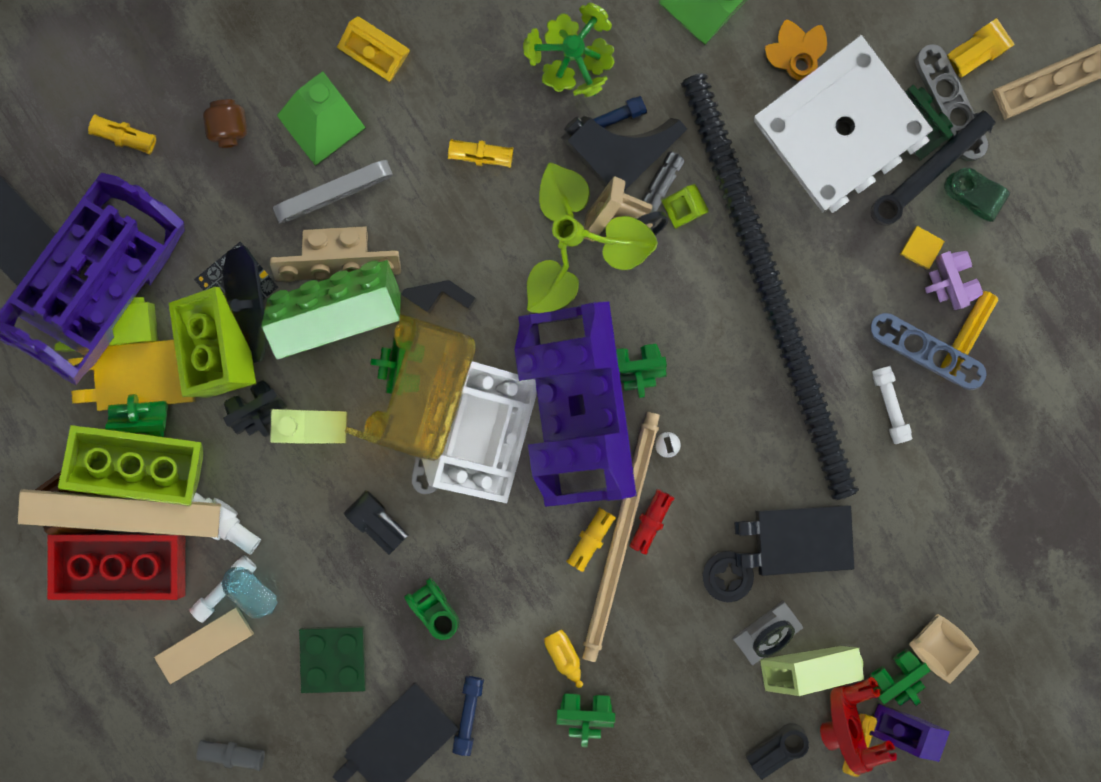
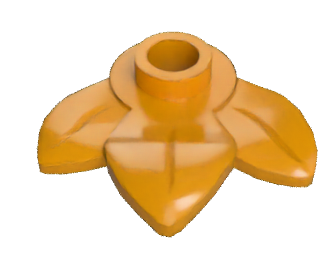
[765,19,827,81]

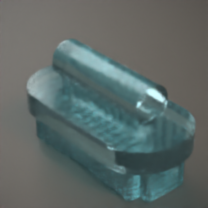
[221,567,278,618]

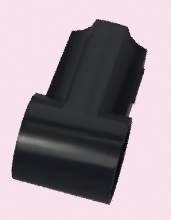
[344,490,409,555]
[745,724,809,780]

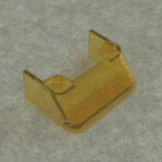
[345,314,475,461]

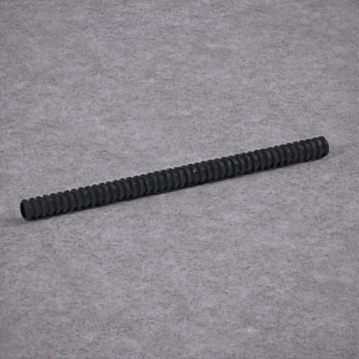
[681,73,859,500]

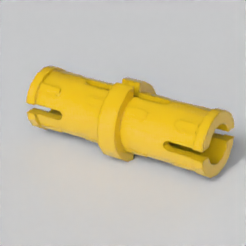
[88,114,157,155]
[448,139,514,168]
[566,507,616,572]

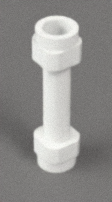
[872,366,913,444]
[189,555,257,623]

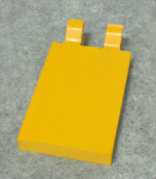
[68,340,195,411]

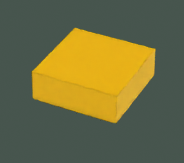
[900,226,945,270]

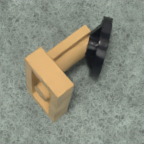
[584,176,669,242]

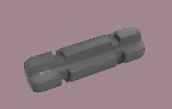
[641,151,684,212]

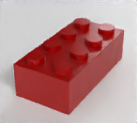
[47,532,186,600]

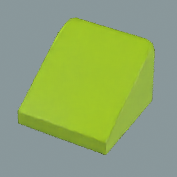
[661,184,709,229]

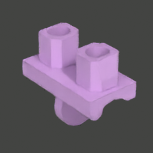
[925,251,983,310]

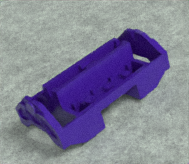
[0,172,185,385]
[514,302,637,507]

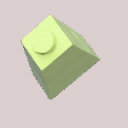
[270,409,347,444]
[760,646,864,696]

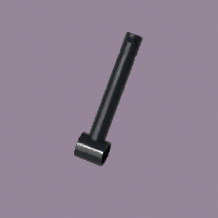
[871,110,996,226]

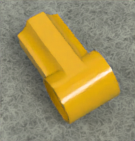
[947,18,1015,79]

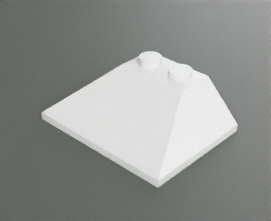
[419,359,537,503]

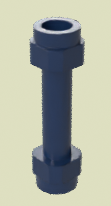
[593,96,647,128]
[452,676,484,756]

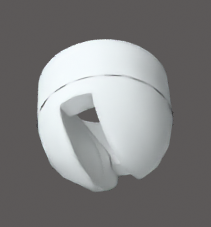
[655,432,681,458]

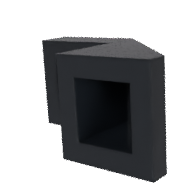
[401,280,477,314]

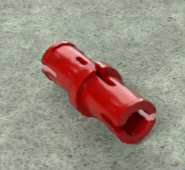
[628,489,675,555]

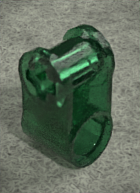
[944,168,1010,222]

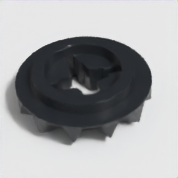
[702,551,754,602]

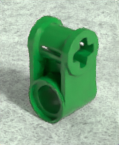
[404,577,460,640]

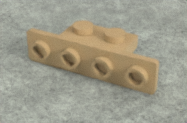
[270,226,401,282]

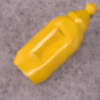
[544,629,583,688]

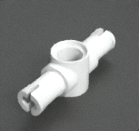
[193,492,261,555]

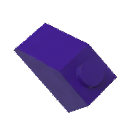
[870,704,950,762]

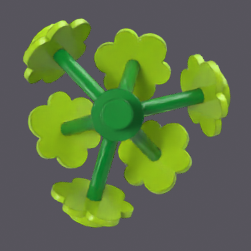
[523,2,614,97]

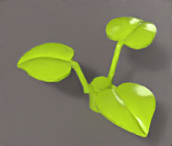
[527,162,658,313]

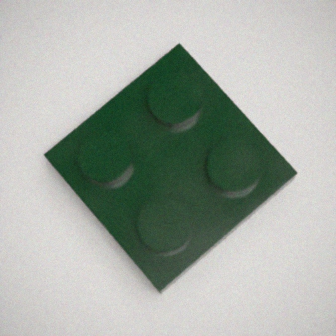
[299,626,366,693]

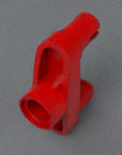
[820,677,897,775]

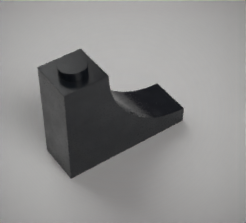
[561,116,687,191]

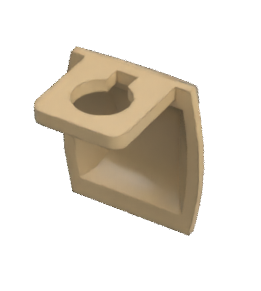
[909,614,979,684]

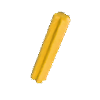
[940,291,998,376]

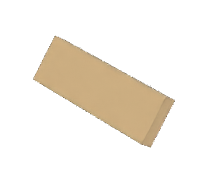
[154,607,254,684]

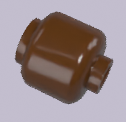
[203,99,248,148]

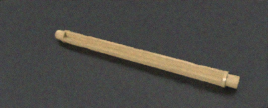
[582,411,660,662]

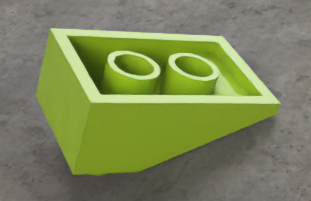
[169,287,256,398]

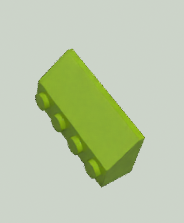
[58,425,204,506]

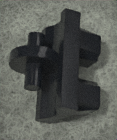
[223,380,287,437]

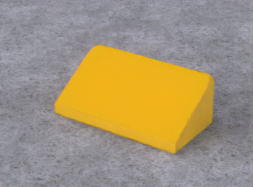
[337,17,410,82]

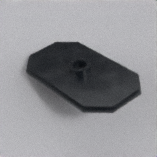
[222,246,268,363]

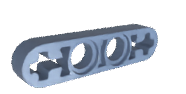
[871,313,986,390]

